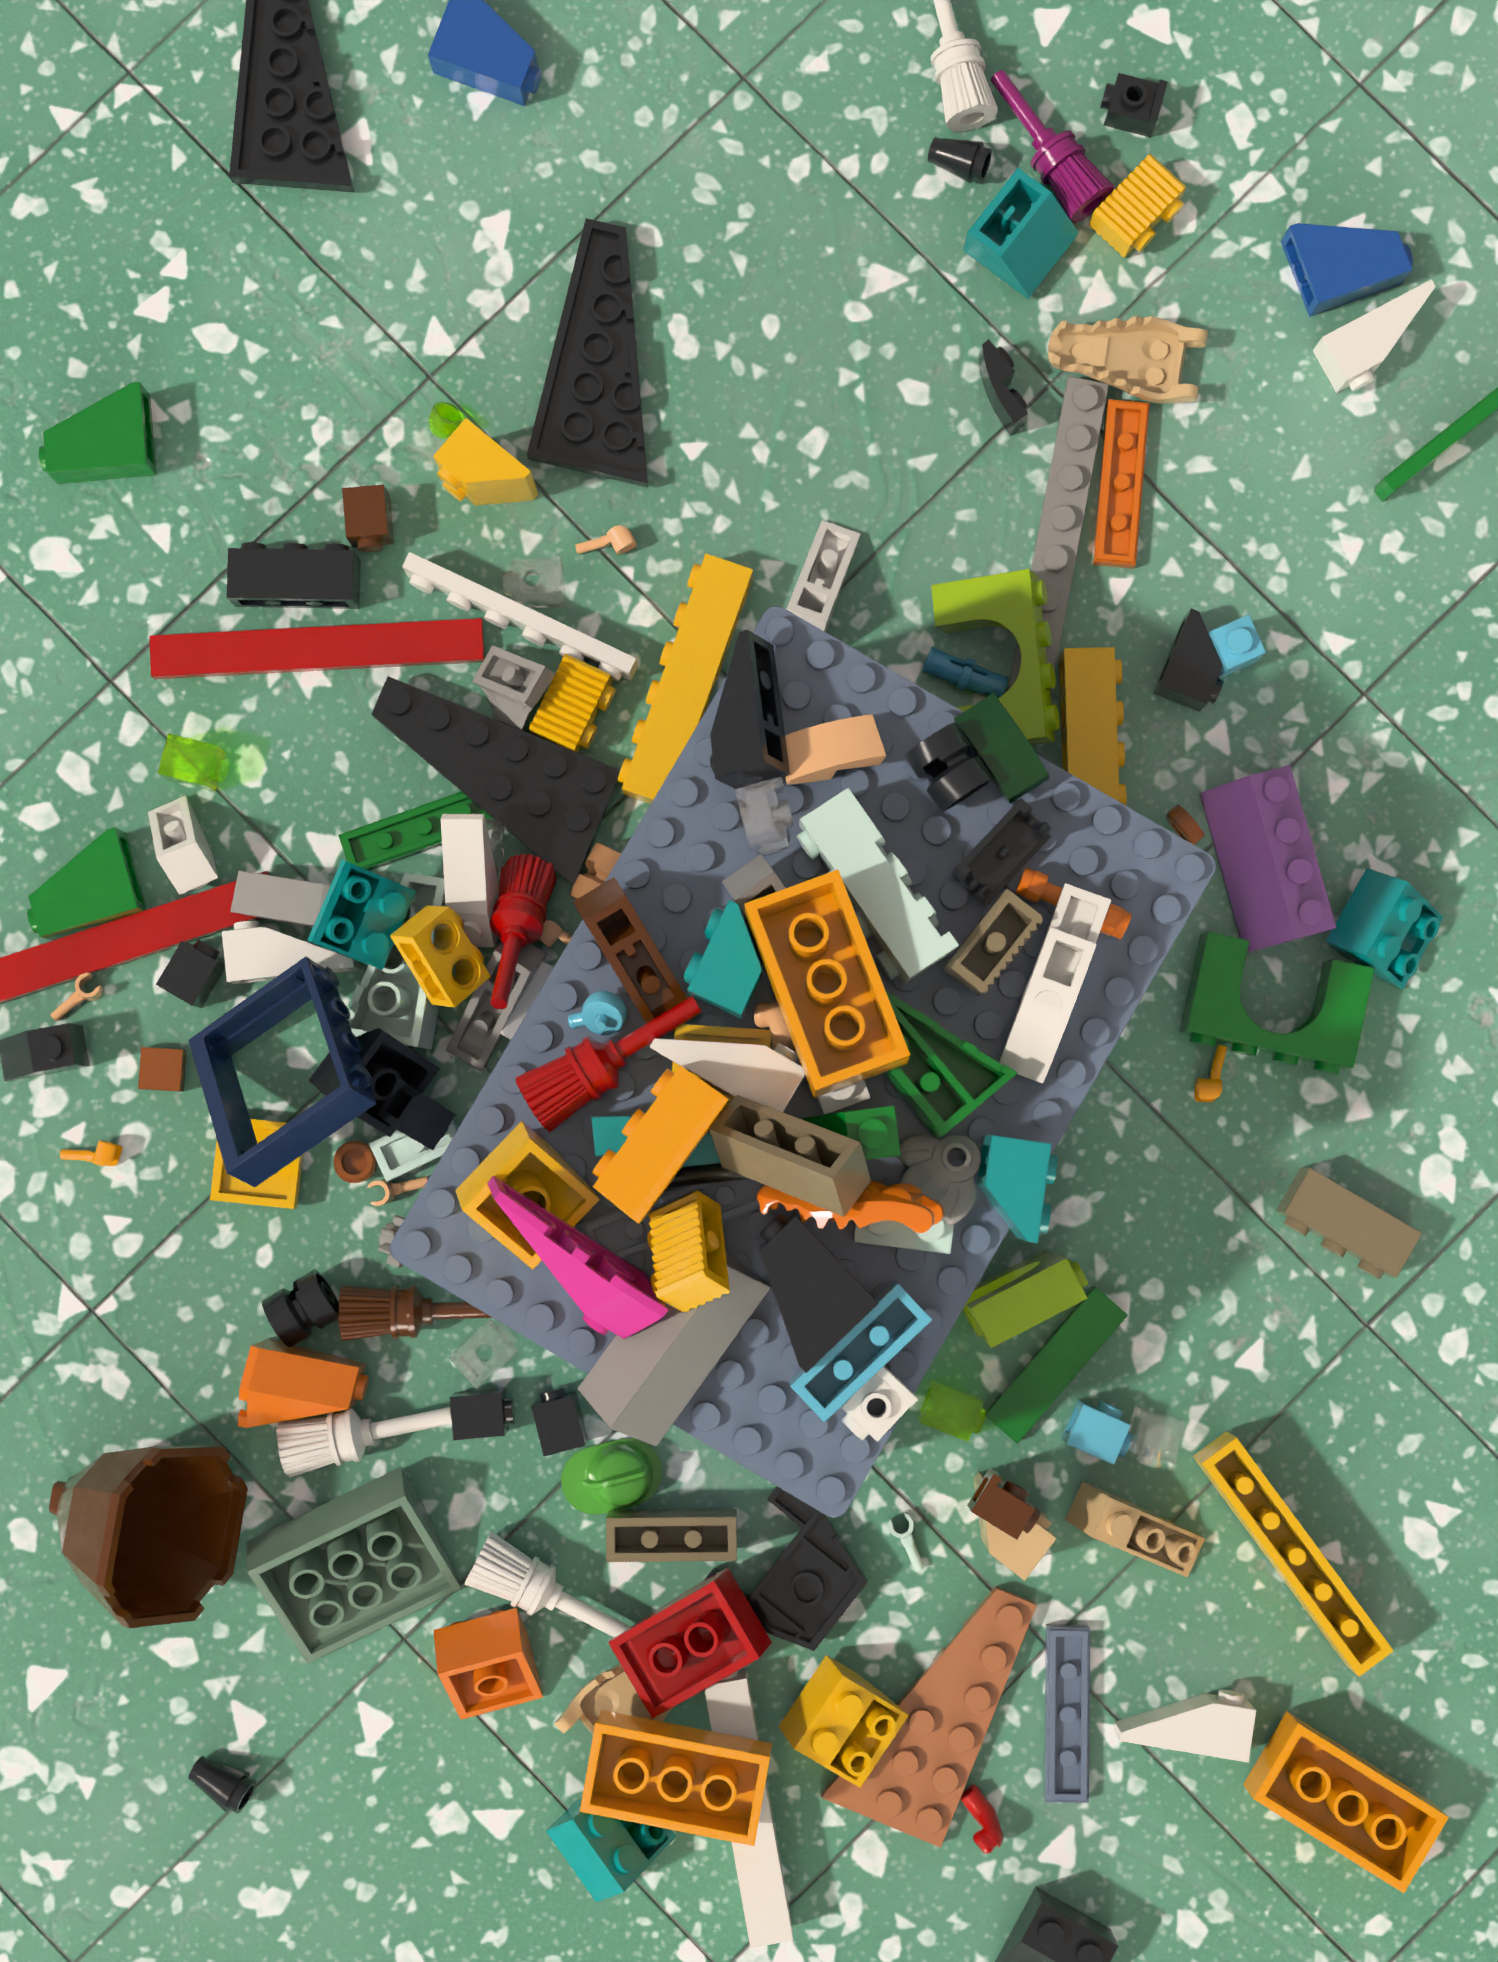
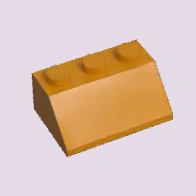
[592,1065,729,1224]

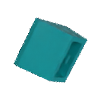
[963,168,1079,299]
[308,860,416,970]
[1326,868,1443,989]
[683,900,762,1020]
[976,1135,1058,1243]
[546,1798,676,1903]

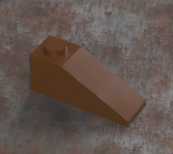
[573,877,687,1023]

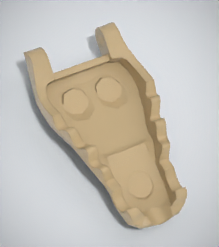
[1048,316,1208,404]
[554,1664,673,1734]

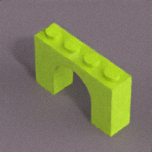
[931,569,1060,745]
[963,1250,1089,1349]

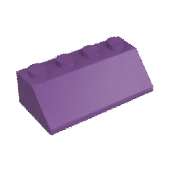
[1199,765,1336,953]

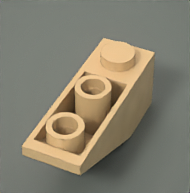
[1065,1481,1205,1578]

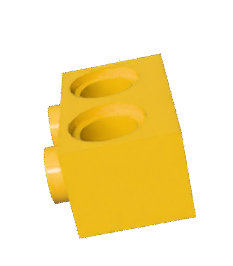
[390,905,491,1007]

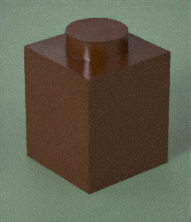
[342,484,394,552]

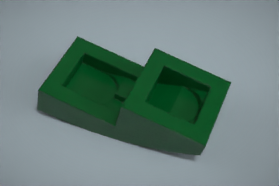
[954,693,1050,804]

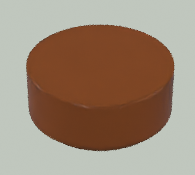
[1166,804,1205,845]
[333,1141,378,1183]

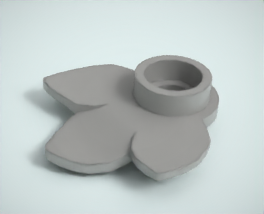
[897,1134,981,1226]

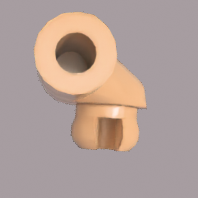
[754,1000,797,1053]

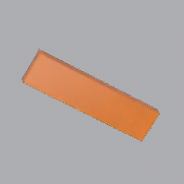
[1092,399,1150,569]

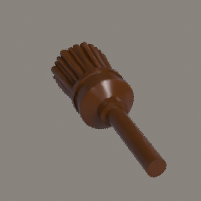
[338,1285,493,1341]

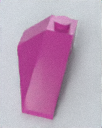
[487,1176,668,1339]

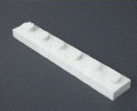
[402,552,638,682]

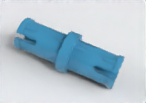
[922,647,1009,698]

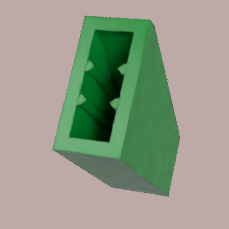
[39,382,157,484]
[27,827,147,940]
[799,1106,901,1160]

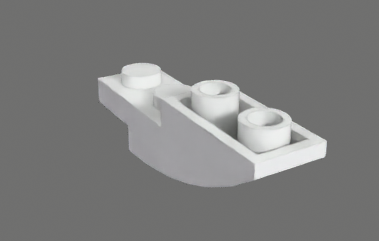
[999,883,1111,1084]

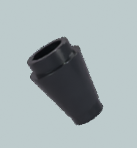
[928,137,992,183]
[188,1756,256,1814]

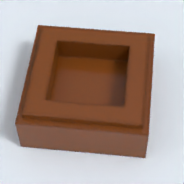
[138,1047,187,1092]

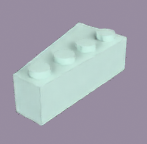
[797,788,959,984]
[348,873,446,1050]

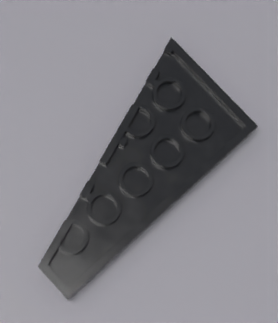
[229,0,355,192]
[527,218,648,488]
[371,676,620,887]

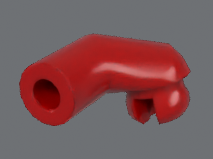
[960,1784,1004,1854]

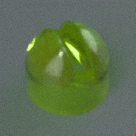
[428,402,464,439]

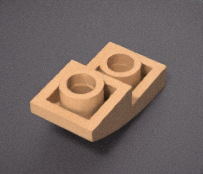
[785,714,886,785]

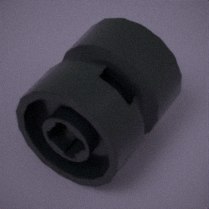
[904,722,993,813]
[262,1269,339,1348]

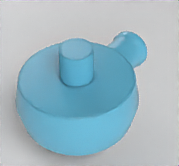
[568,991,627,1035]

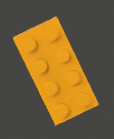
[744,869,910,1098]
[580,1710,772,1846]
[1243,1711,1449,1893]

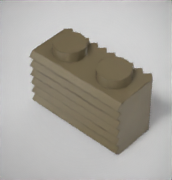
[943,889,1043,996]

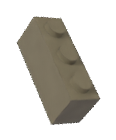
[709,1095,871,1217]
[1276,1168,1422,1280]
[606,1509,737,1562]

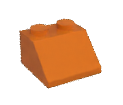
[433,1608,543,1720]

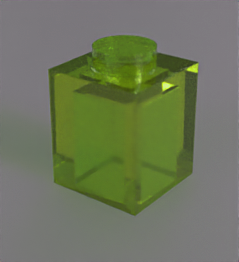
[157,733,229,792]
[917,1378,987,1442]

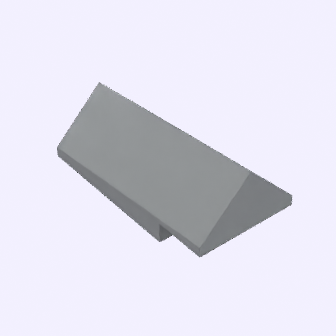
[578,1252,772,1446]

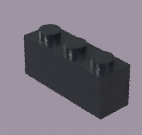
[226,542,361,609]

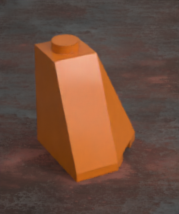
[238,1338,369,1428]

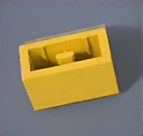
[778,1655,909,1788]

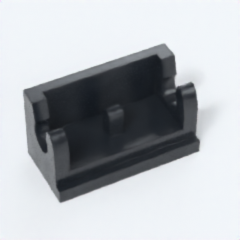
[951,798,1051,906]

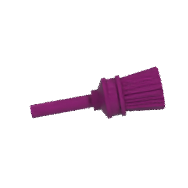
[990,69,1115,224]

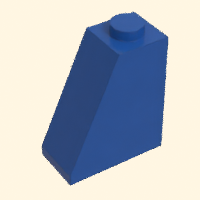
[428,0,542,106]
[1281,223,1413,317]

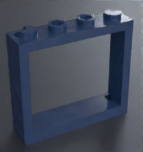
[188,956,376,1187]

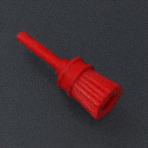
[490,854,557,1009]
[515,995,702,1133]

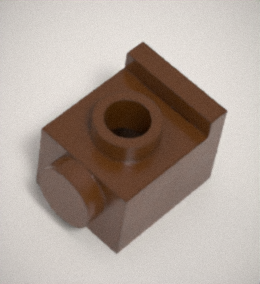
[967,1467,1041,1540]

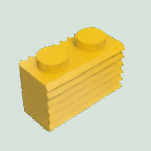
[1089,153,1186,258]
[529,653,616,753]
[647,1190,730,1312]

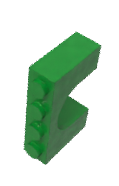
[1180,931,1374,1075]

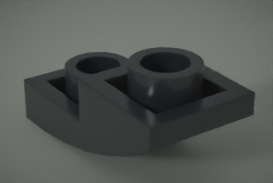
[979,339,1028,436]

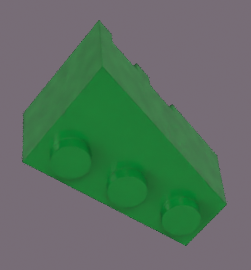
[882,991,1018,1138]

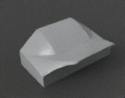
[472,645,555,730]

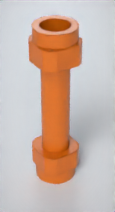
[1015,867,1132,940]

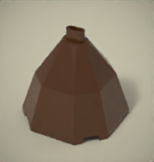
[49,1445,248,1628]

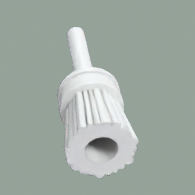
[930,0,998,133]
[276,1407,452,1478]
[464,1531,631,1637]

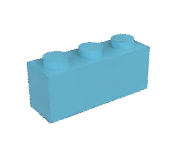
[789,1280,932,1423]

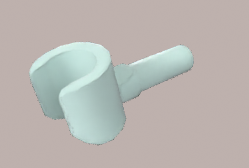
[888,1513,924,1572]

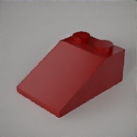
[608,1567,772,1719]

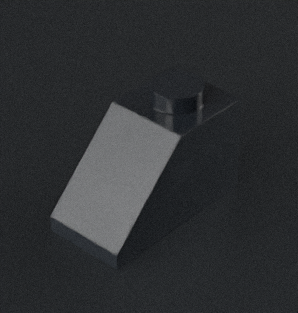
[1153,608,1224,712]
[0,1023,90,1082]

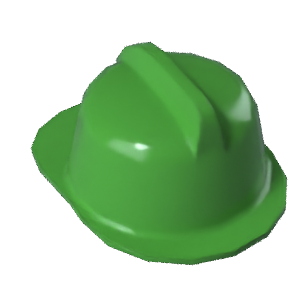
[561,1438,662,1515]

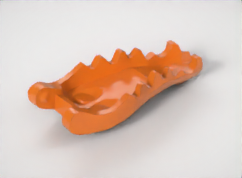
[756,1181,945,1233]

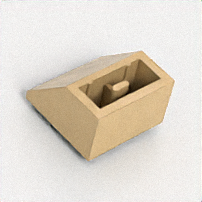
[973,1472,1057,1581]

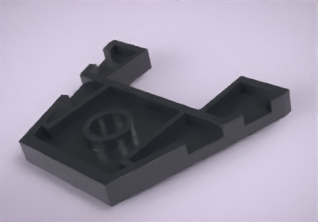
[704,1486,868,1651]

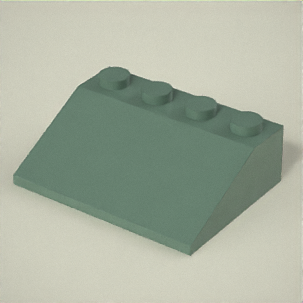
[247,1467,462,1664]

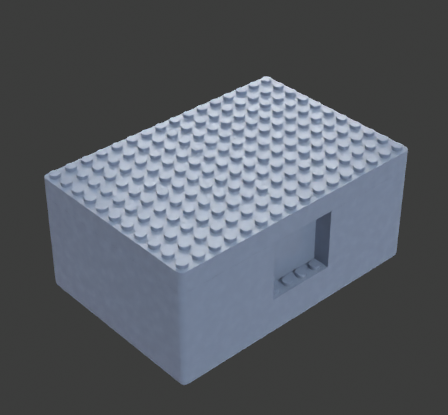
[390,606,1216,1518]

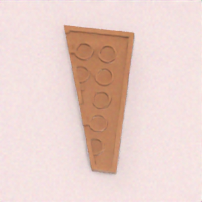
[821,1586,1037,1848]

